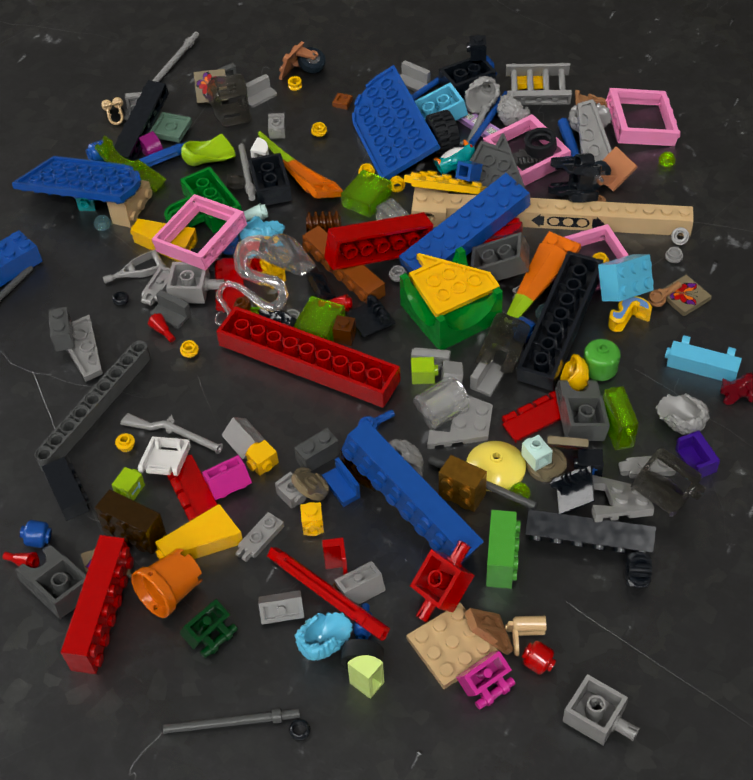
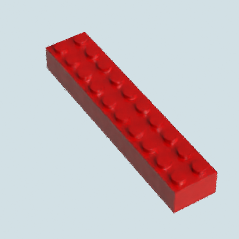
[216,306,401,408]

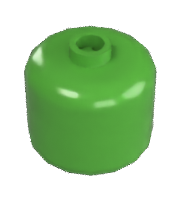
[583,339,620,381]

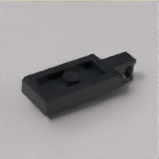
[304,262,336,301]

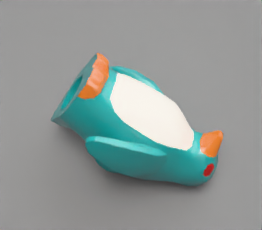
[433,140,475,175]

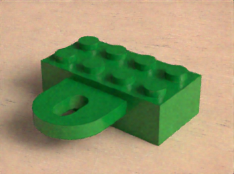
[164,167,242,234]

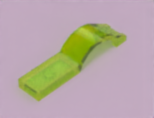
[94,135,166,192]

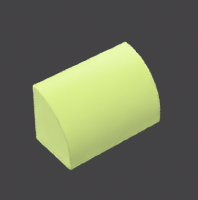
[347,655,385,699]

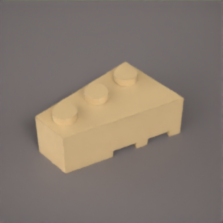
[107,180,152,228]

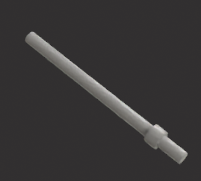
[152,31,199,82]
[238,143,256,201]

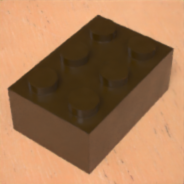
[95,489,167,554]

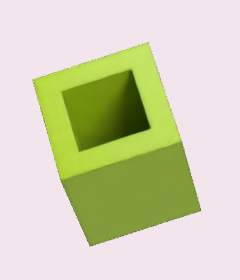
[411,357,438,384]
[111,467,145,501]

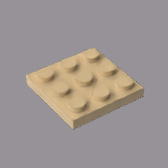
[406,602,498,689]

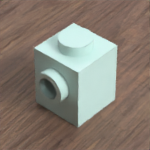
[521,435,553,471]

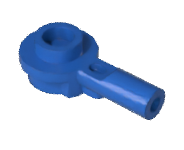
[358,410,395,430]

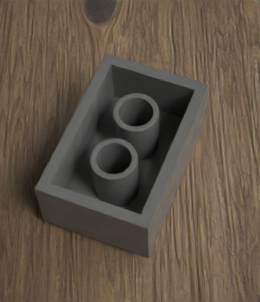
[471,232,530,281]

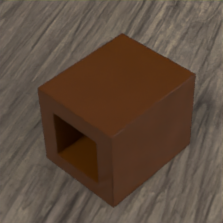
[332,315,356,346]

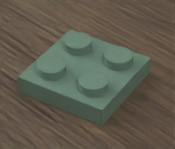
[149,112,192,143]

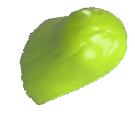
[181,133,236,166]

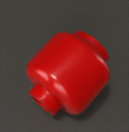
[521,641,556,675]

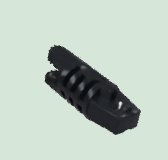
[258,307,297,327]

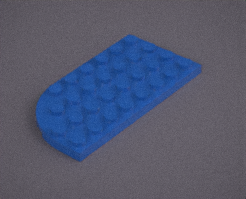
[352,65,441,183]
[12,156,141,204]

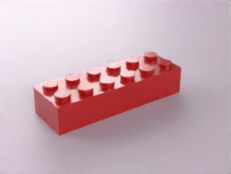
[324,212,434,270]
[60,535,134,674]

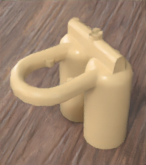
[101,97,124,125]
[505,615,547,656]

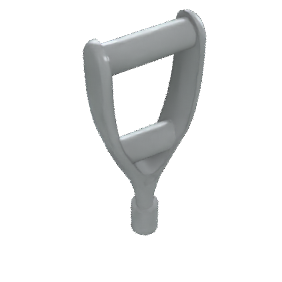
[102,250,167,284]

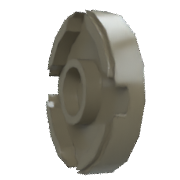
[527,447,567,482]
[291,467,329,501]

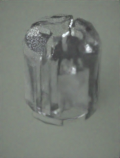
[413,376,470,430]

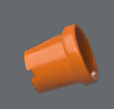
[131,548,202,618]

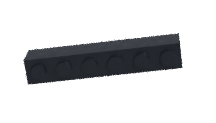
[111,80,169,164]
[525,509,656,554]

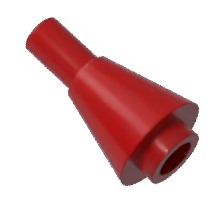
[318,294,352,312]
[148,313,176,343]
[2,552,40,568]

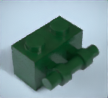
[179,599,238,659]

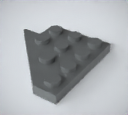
[467,133,526,189]

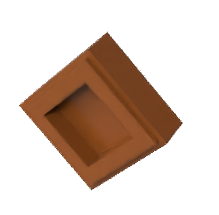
[332,93,353,110]

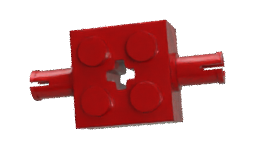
[410,540,475,622]

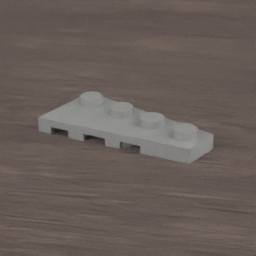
[576,99,612,162]
[67,315,103,382]

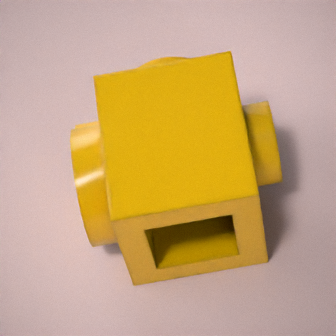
[245,440,279,476]
[300,502,324,536]

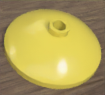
[466,441,526,492]

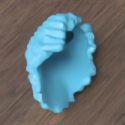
[239,216,285,246]
[294,612,353,661]

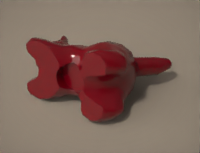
[720,373,753,405]

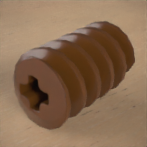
[306,211,341,233]

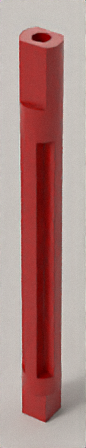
[267,547,390,641]

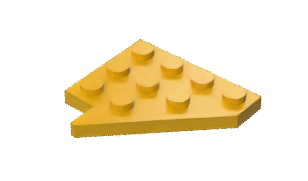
[403,170,487,194]
[408,253,500,317]

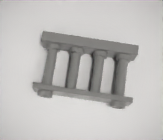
[506,63,572,105]

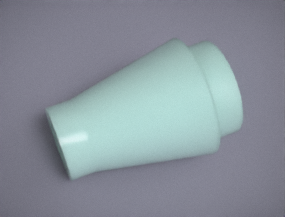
[244,203,268,221]

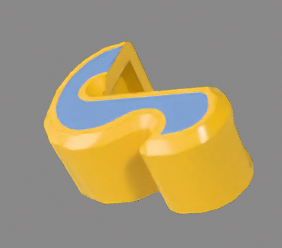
[608,296,652,332]

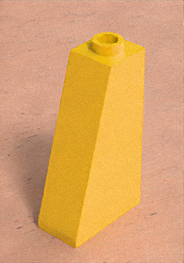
[130,218,198,262]
[155,504,243,560]

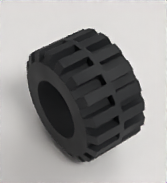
[425,110,460,155]

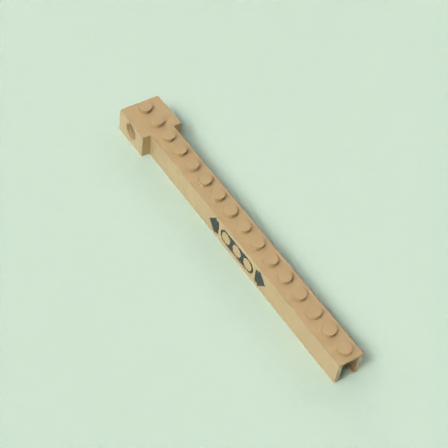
[411,187,694,236]

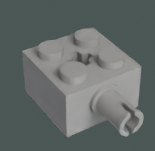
[166,262,225,304]
[563,674,640,746]

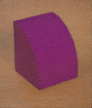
[139,131,163,156]

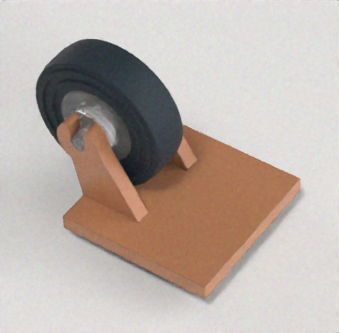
[279,41,326,80]
[593,146,638,192]

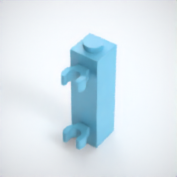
[665,335,742,381]

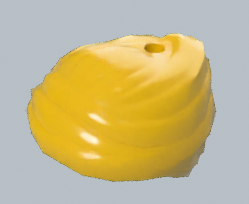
[560,354,589,391]

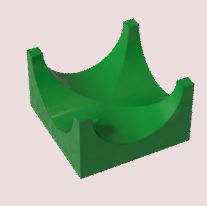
[400,246,503,350]

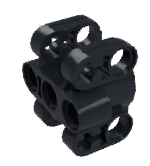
[548,153,602,203]

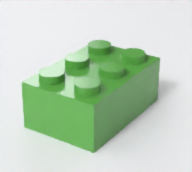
[486,510,521,589]

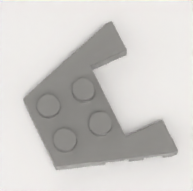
[427,384,493,449]
[591,475,654,522]

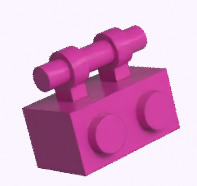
[202,455,252,500]
[456,651,516,710]

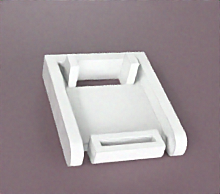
[138,436,191,476]

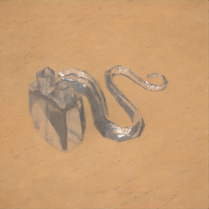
[215,234,316,326]

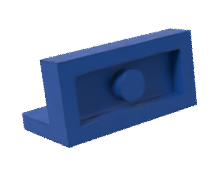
[322,457,361,507]

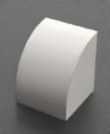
[250,137,269,158]

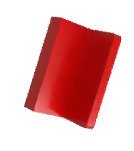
[322,537,348,575]

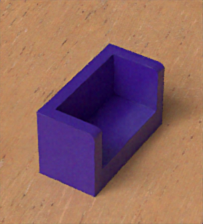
[675,431,720,480]

